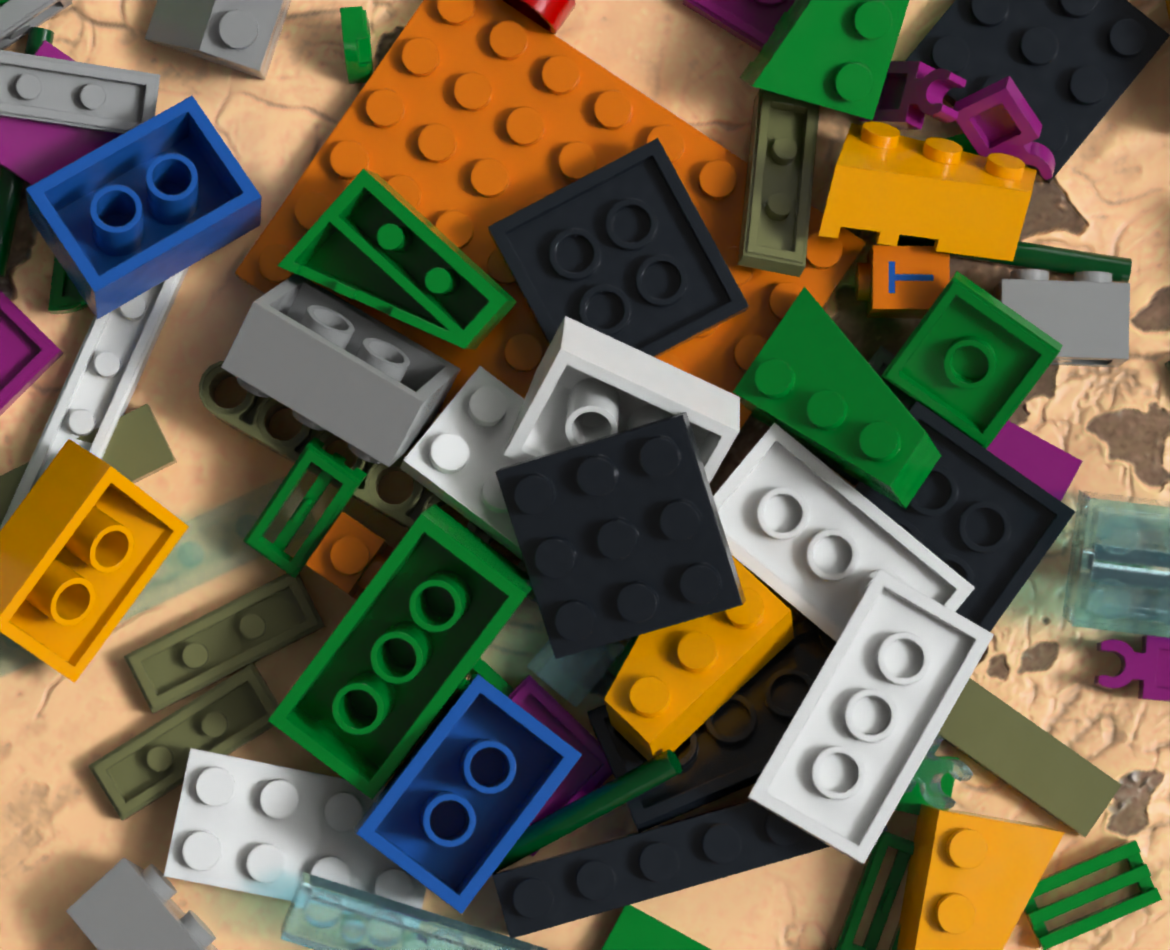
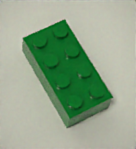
[268,504,533,800]

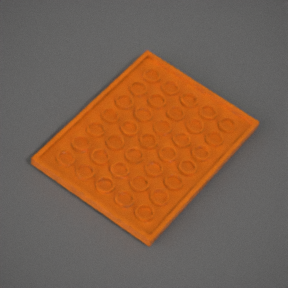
[235,0,866,430]

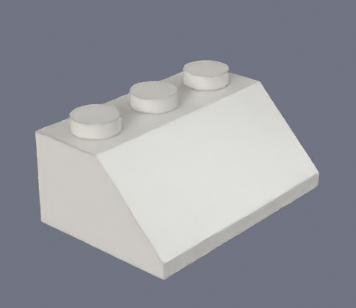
[504,316,740,484]

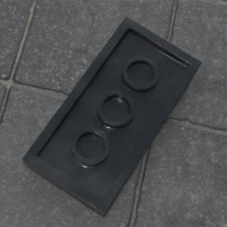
[587,618,837,833]

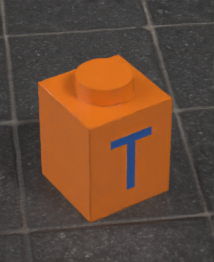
[855,245,950,319]

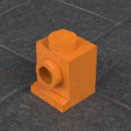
[305,511,394,600]

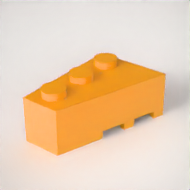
[897,804,1065,950]

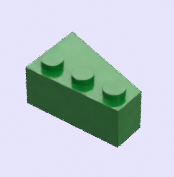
[739,0,909,120]
[277,169,517,349]
[733,286,941,509]

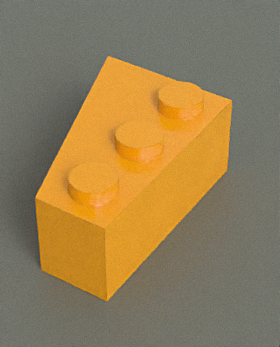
[818,121,1037,262]
[604,556,794,760]

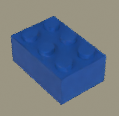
[26,95,262,319]
[353,674,582,914]

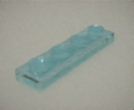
[281,872,548,950]

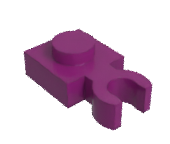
[859,61,967,130]
[953,75,1056,180]
[1094,635,1170,702]

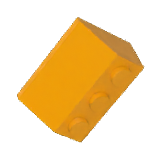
[0,439,189,683]

